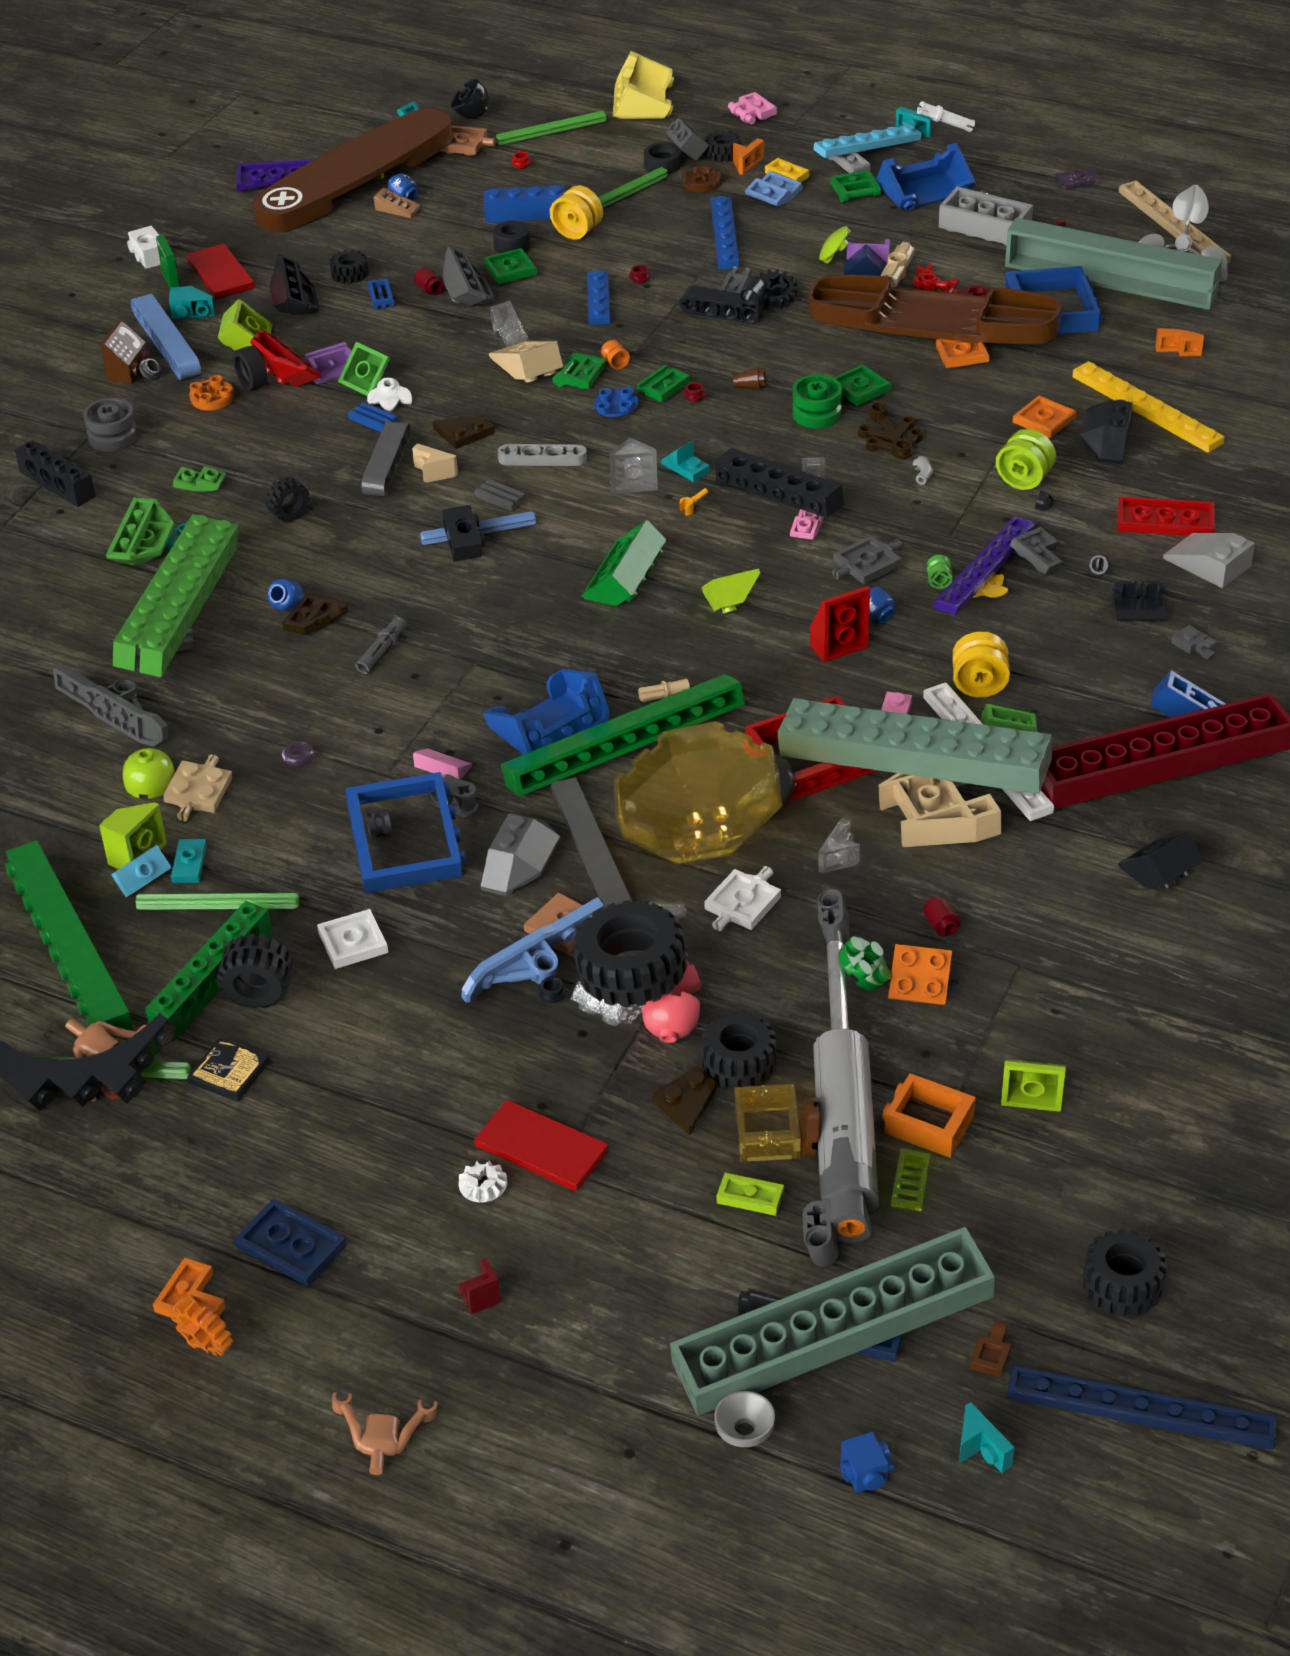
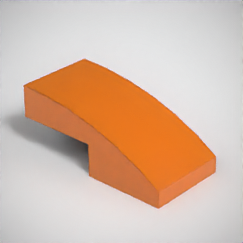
[1155,328,1204,356]

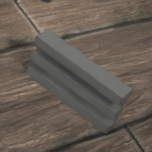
[474,479,526,512]

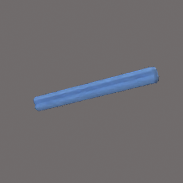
[420,511,536,546]

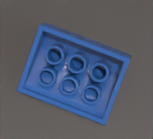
[484,184,565,223]

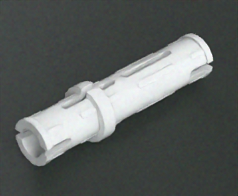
[917,101,975,132]

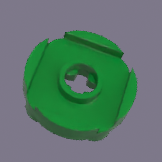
[838,936,892,991]

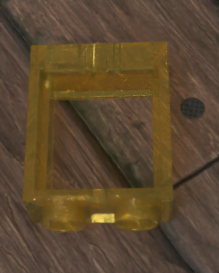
[734,1084,801,1162]

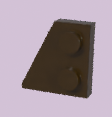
[433,416,494,449]

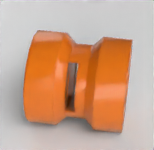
[601,340,630,370]

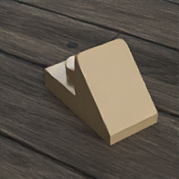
[412,444,458,482]

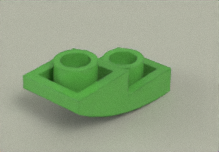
[173,466,226,492]

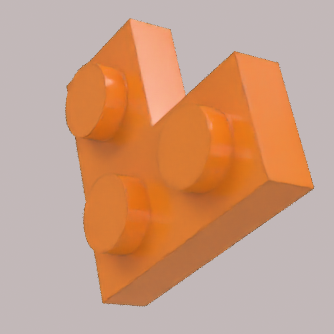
[153,1257,225,1318]

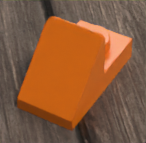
[733,138,764,175]

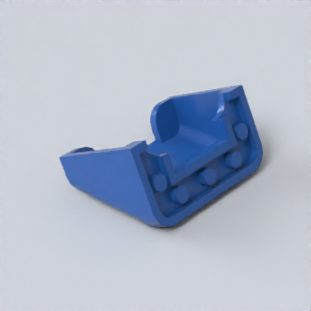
[877,143,976,211]
[483,669,610,755]

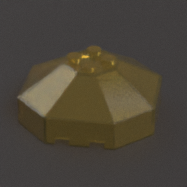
[613,721,783,865]

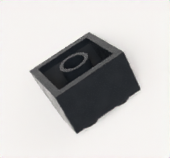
[1118,832,1203,890]

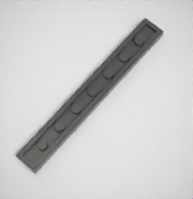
[551,777,633,909]

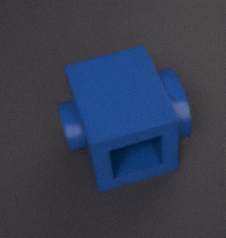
[840,1432,894,1493]

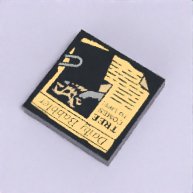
[188,1038,269,1102]

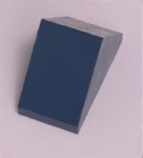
[844,244,886,276]

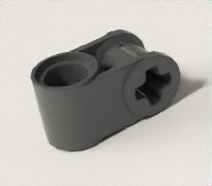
[427,774,479,818]

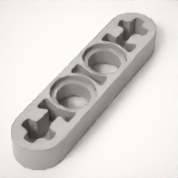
[498,444,587,466]

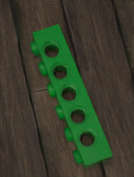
[145,901,272,1042]

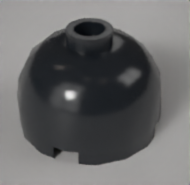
[451,78,489,118]

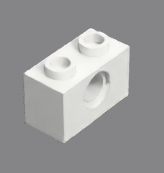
[127,226,160,269]

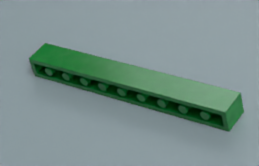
[500,674,745,797]
[4,840,133,1039]

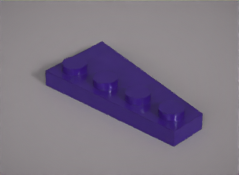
[237,159,314,191]

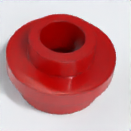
[512,151,531,169]

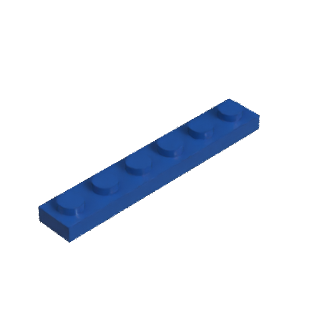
[711,196,739,269]

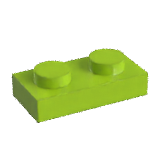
[717,1173,784,1216]

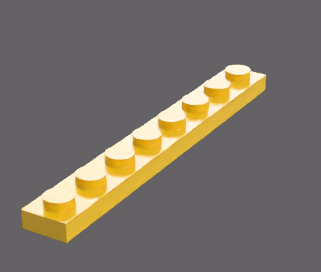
[1073,361,1225,453]

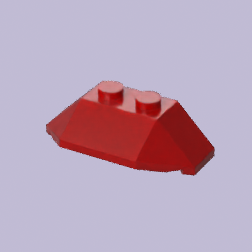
[250,329,322,387]

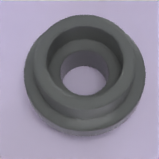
[139,358,161,380]

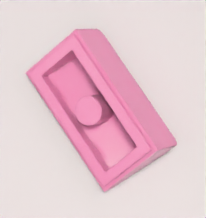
[413,748,472,780]

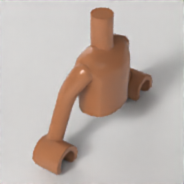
[65,1018,146,1101]
[332,1392,437,1475]

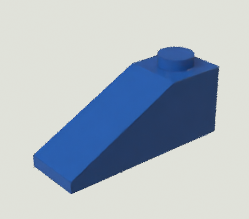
[1150,670,1226,718]

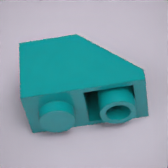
[169,286,215,319]

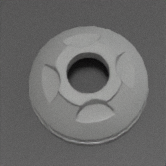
[714,1391,775,1447]

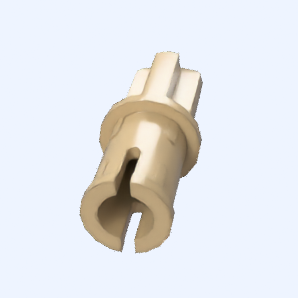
[638,679,690,702]

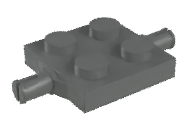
[832,536,902,584]

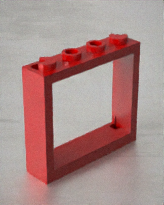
[746,695,879,802]

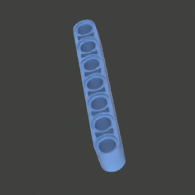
[130,294,202,380]

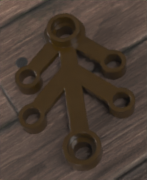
[858,402,923,459]

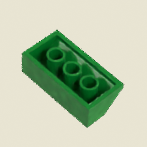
[581,519,666,606]

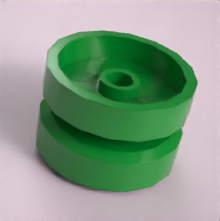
[792,374,842,429]

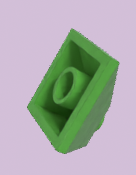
[338,342,390,396]

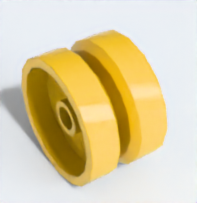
[550,185,603,240]
[952,632,1010,697]

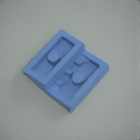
[745,171,803,206]

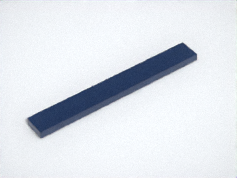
[1007,1365,1277,1450]

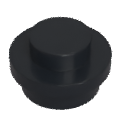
[538,976,566,1003]

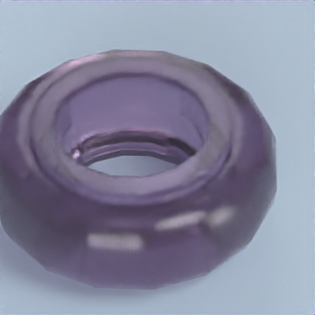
[282,742,314,767]

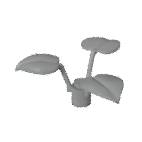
[1139,185,1228,282]

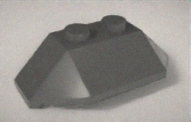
[442,246,495,306]
[481,813,560,896]

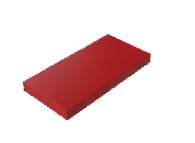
[185,244,255,299]
[1117,496,1215,536]
[474,1100,609,1192]

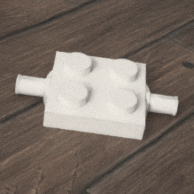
[704,866,781,931]

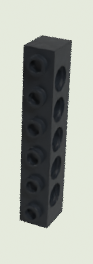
[714,448,844,518]

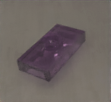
[1055,168,1101,190]

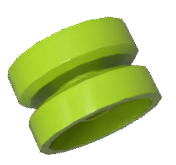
[996,429,1056,490]

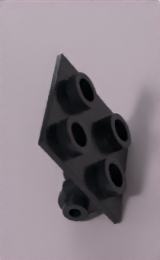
[1113,580,1167,621]

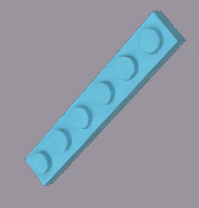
[813,124,922,158]

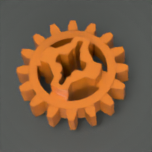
[169,1297,233,1356]

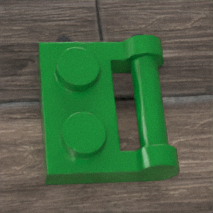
[830,170,881,203]
[552,353,606,390]

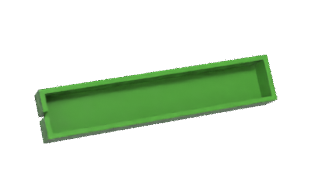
[113,514,239,677]

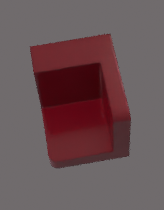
[458,1258,501,1314]

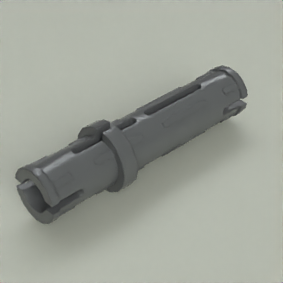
[355,616,407,674]

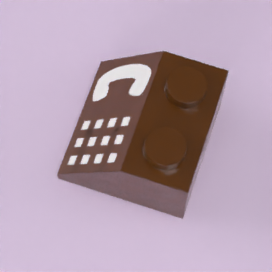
[101,320,150,384]

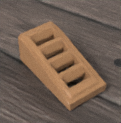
[374,188,420,218]

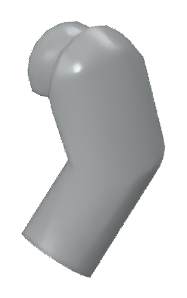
[913,456,934,485]

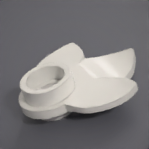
[367,378,412,413]

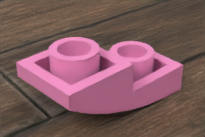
[790,509,824,540]

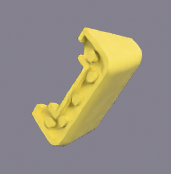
[613,51,674,119]

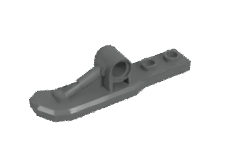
[53,664,168,747]

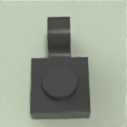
[1171,625,1217,659]

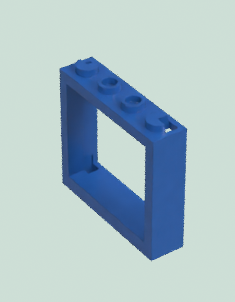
[1005,266,1102,334]
[345,772,466,893]

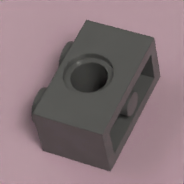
[666,117,709,161]

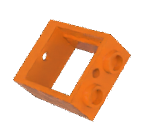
[882,1073,976,1158]

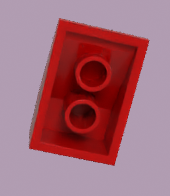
[810,586,870,662]

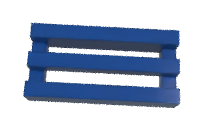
[367,279,394,310]
[348,402,398,432]

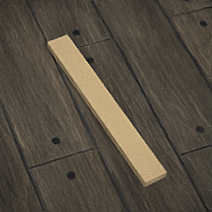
[1119,181,1231,263]

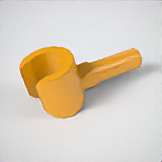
[680,488,708,516]

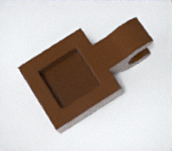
[970,1320,1011,1378]

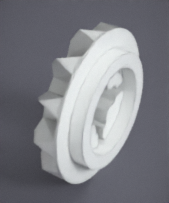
[459,1160,507,1202]

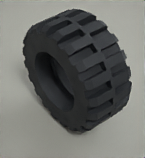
[573,900,687,1007]

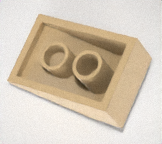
[489,341,563,382]

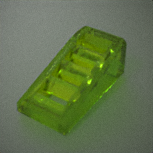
[891,1148,931,1211]

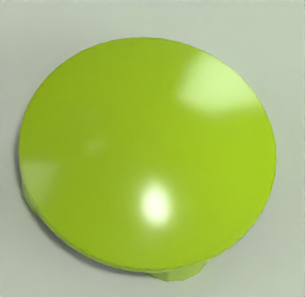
[819,226,851,264]

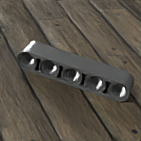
[361,421,411,497]

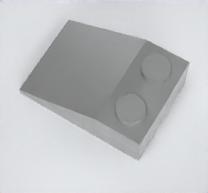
[1163,533,1255,588]

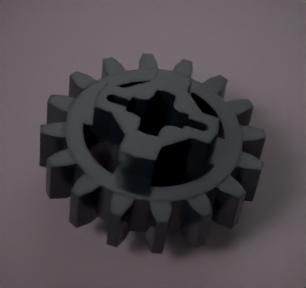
[754,269,798,309]

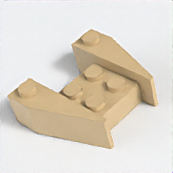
[879,773,1001,847]

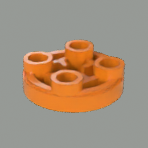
[189,375,235,411]

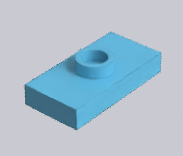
[111,845,172,897]

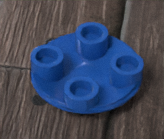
[594,387,638,417]

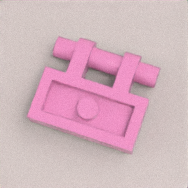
[728,92,777,125]

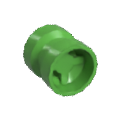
[927,555,953,589]

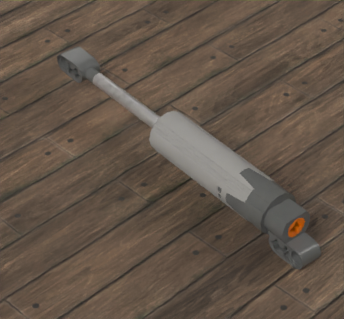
[803,889,879,1267]

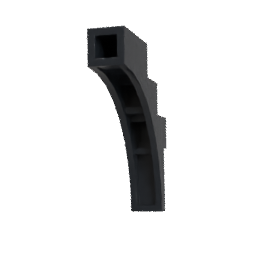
[0,1013,177,1111]

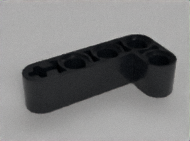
[679,277,765,324]

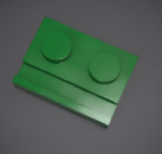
[637,365,690,403]

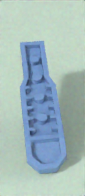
[461,897,604,1002]

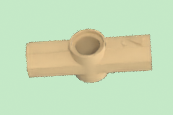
[881,242,915,288]

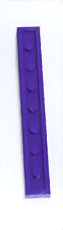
[933,516,1036,615]

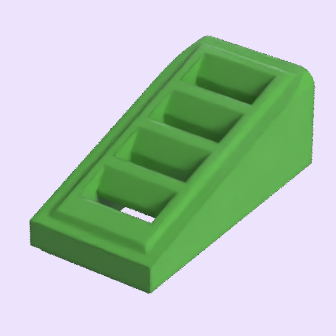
[980,704,1037,732]

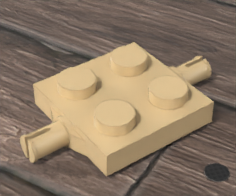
[164,754,232,821]

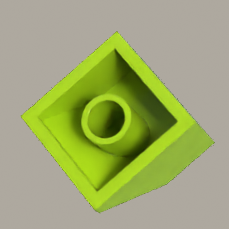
[218,299,273,351]
[99,802,167,869]
[1001,1059,1066,1112]

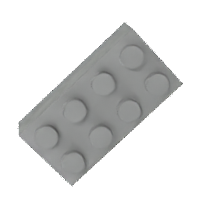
[939,187,1033,245]

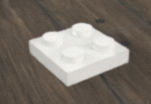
[317,909,388,969]

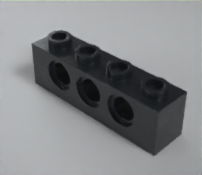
[15,440,96,507]

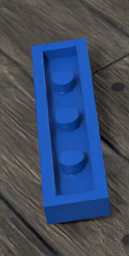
[587,270,610,325]

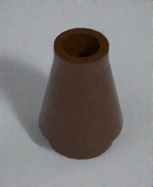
[733,367,766,389]

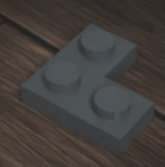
[1010,527,1063,574]

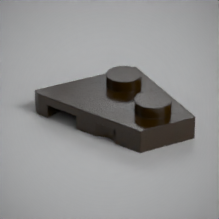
[282,594,348,635]
[652,1066,716,1135]

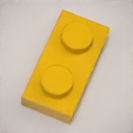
[765,158,809,182]

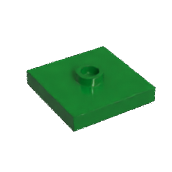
[156,234,179,288]
[483,248,537,284]
[834,364,892,406]

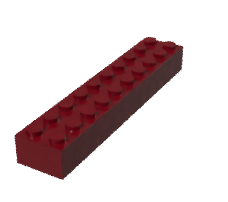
[1041,693,1290,809]

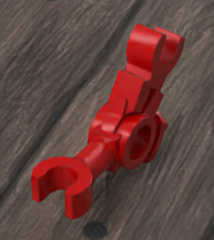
[914,264,959,294]

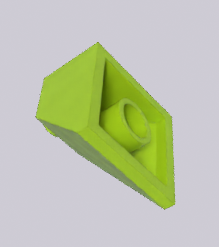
[701,569,760,614]

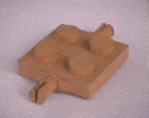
[440,125,496,156]

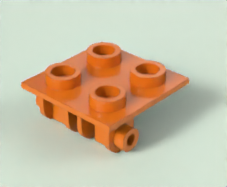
[888,944,952,1005]

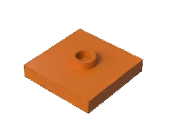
[936,339,989,368]
[1013,395,1077,438]

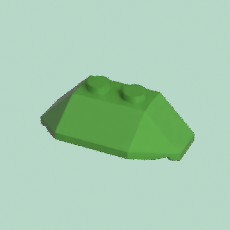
[106,498,175,565]

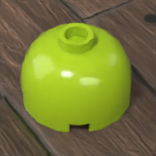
[123,748,175,798]

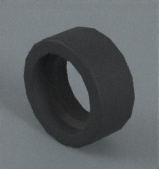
[644,142,682,174]
[232,346,268,391]

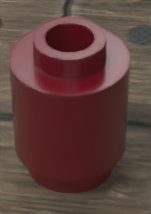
[414,267,444,295]
[924,897,961,937]

